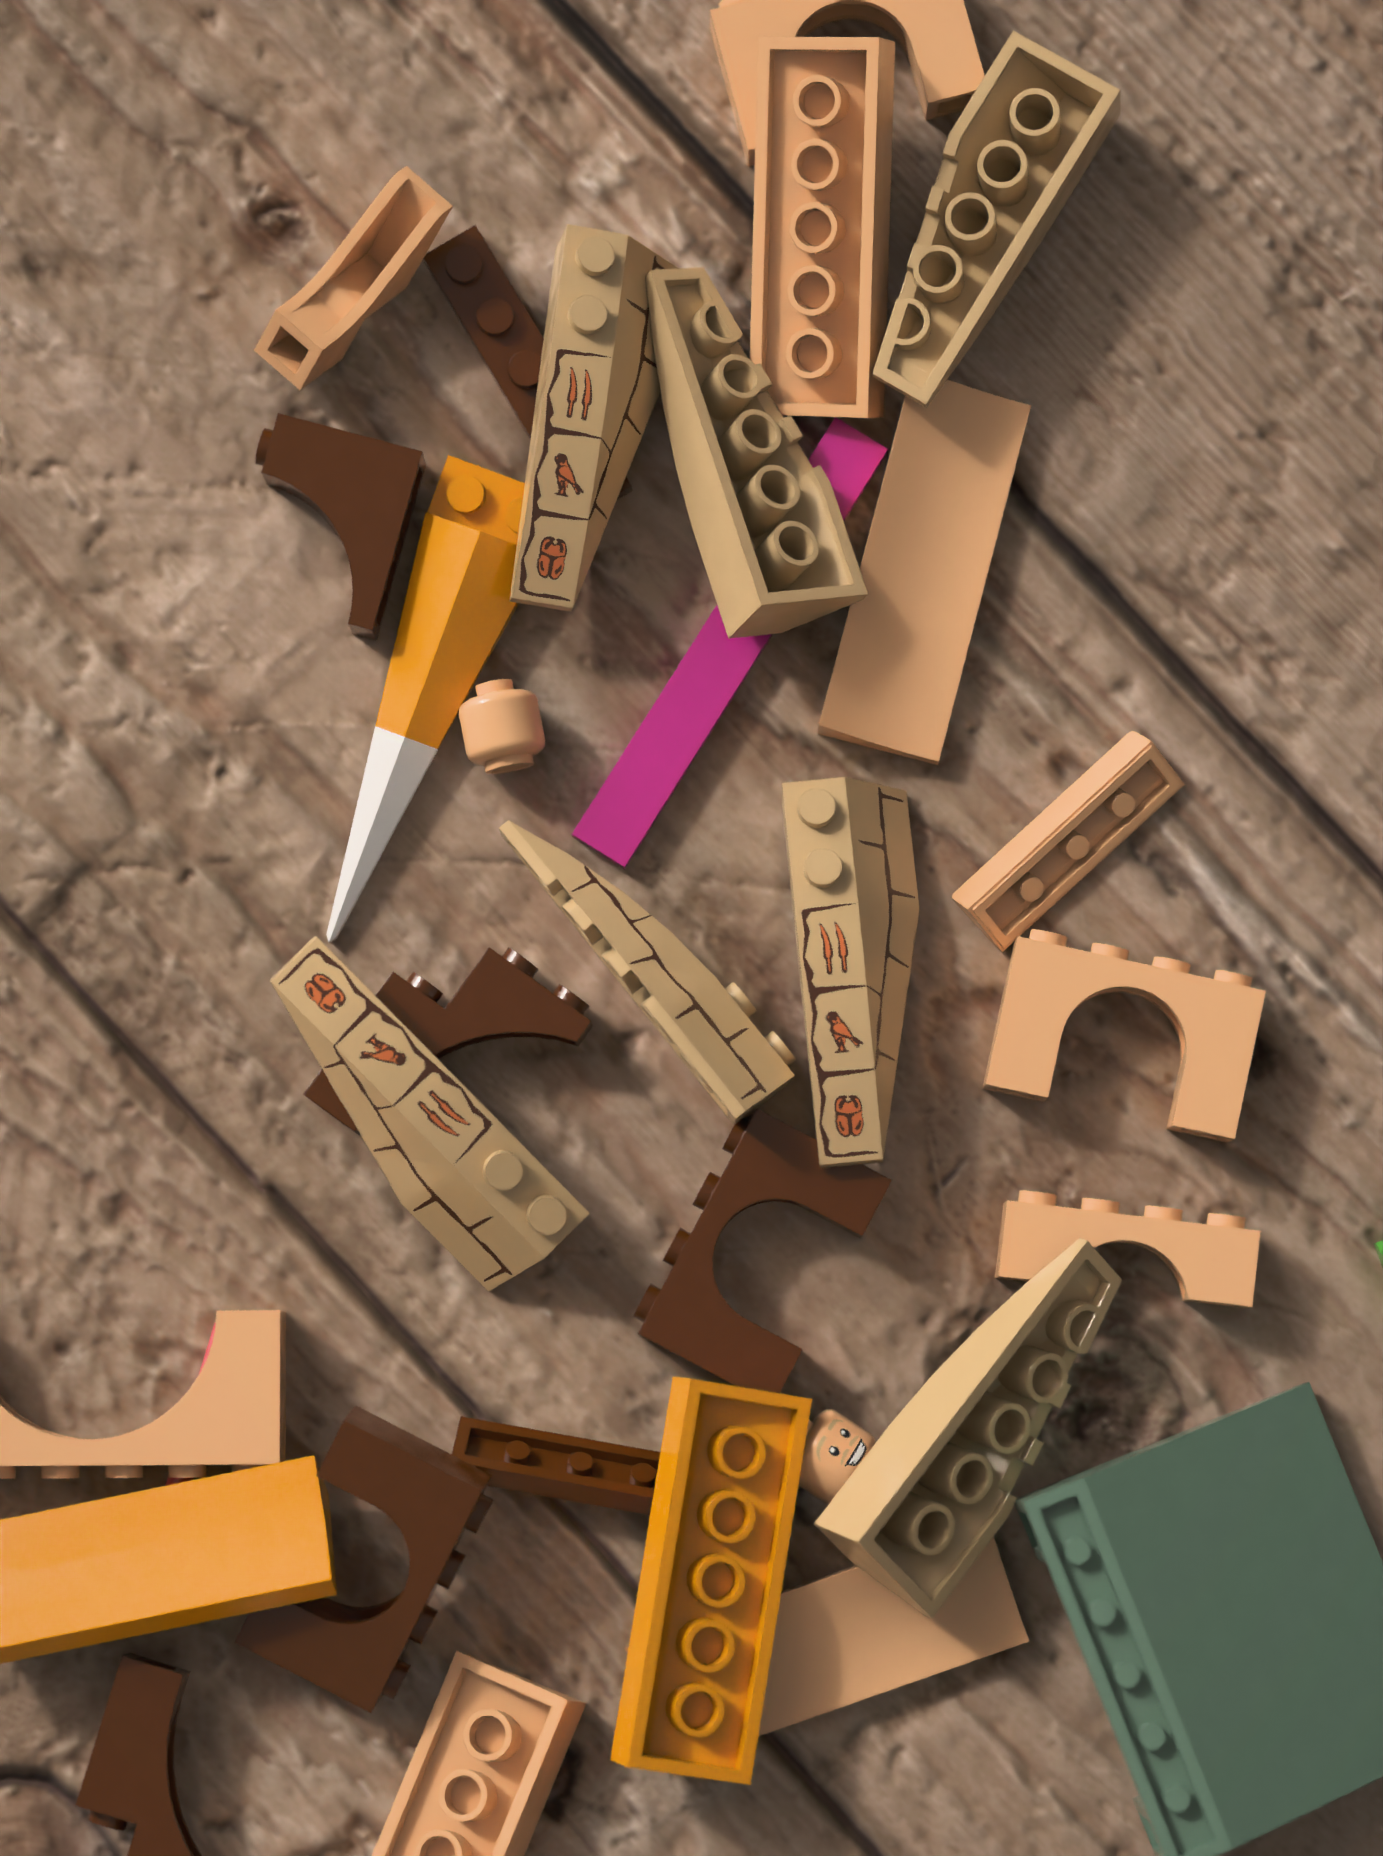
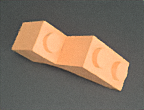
[254,166,453,390]

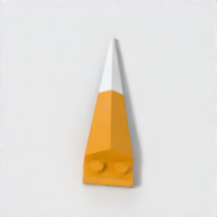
[327,455,525,942]

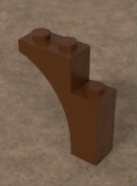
[303,947,593,1135]
[75,1653,202,1856]

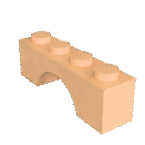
[995,1190,1261,1308]

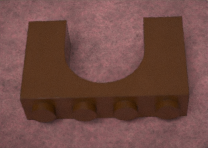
[633,1109,892,1393]
[234,1406,493,1713]

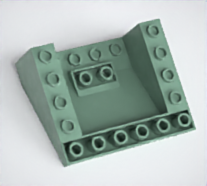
[1015,1382,1383,1856]

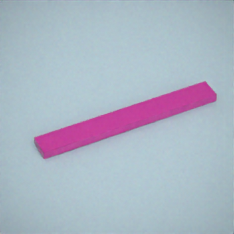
[572,417,888,869]

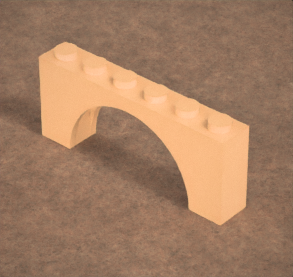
[0,1310,286,1479]

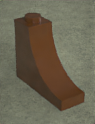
[255,413,426,641]

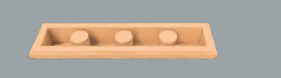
[952,731,1185,952]

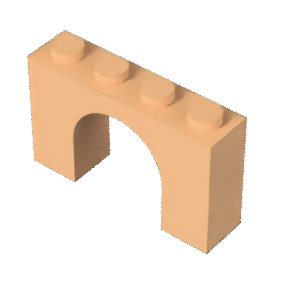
[710,0,985,167]
[982,929,1266,1143]

